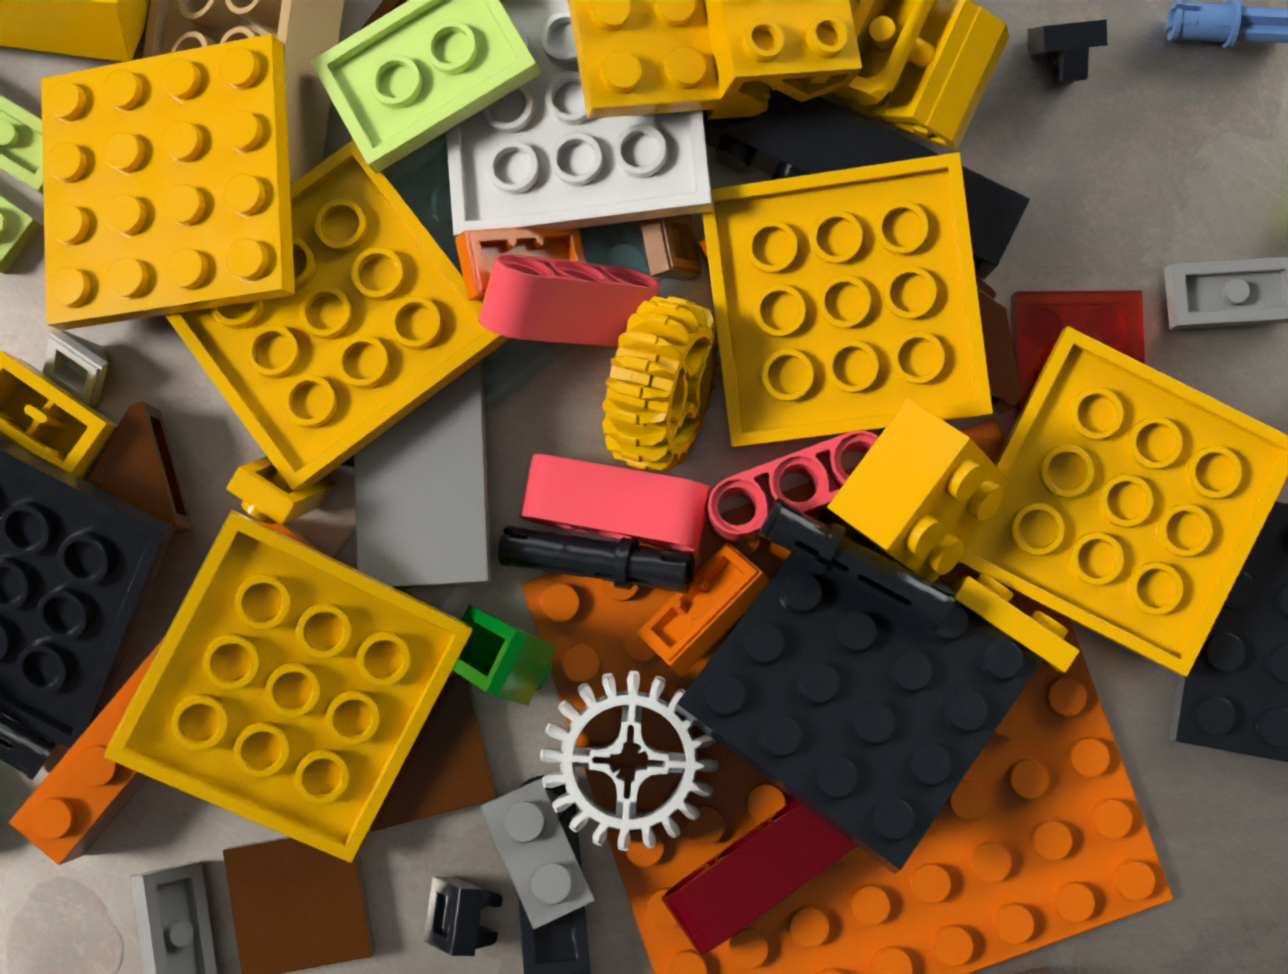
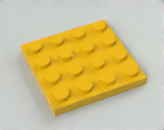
[41,34,295,330]
[165,140,509,491]
[702,152,993,448]
[958,326,1288,677]
[104,509,473,863]

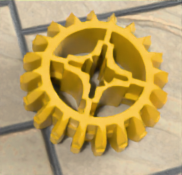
[602,296,719,472]

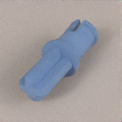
[1166,0,1288,49]

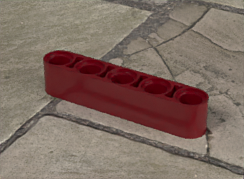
[661,799,857,955]

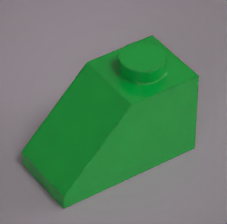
[452,604,557,706]

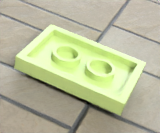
[310,0,542,174]

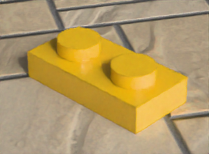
[226,456,337,525]
[950,573,1080,673]

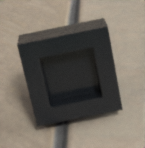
[1027,19,1108,83]
[424,876,503,956]

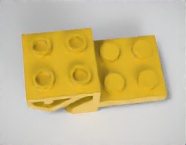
[568,0,862,120]
[830,0,1009,152]

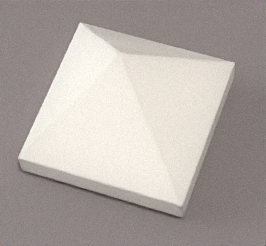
[43,328,108,408]

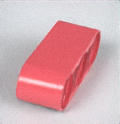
[478,254,660,347]
[707,430,878,544]
[519,454,711,552]

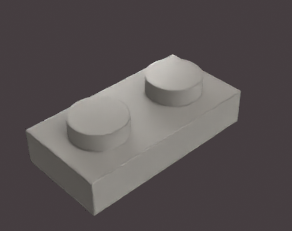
[1164,256,1288,330]
[480,778,595,930]
[130,861,218,974]

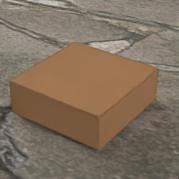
[639,214,702,281]

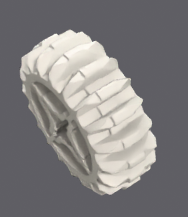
[540,670,718,851]

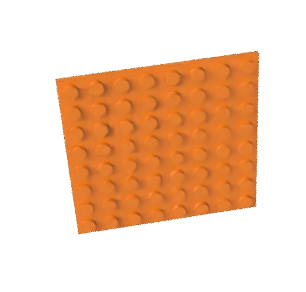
[520,418,1174,974]

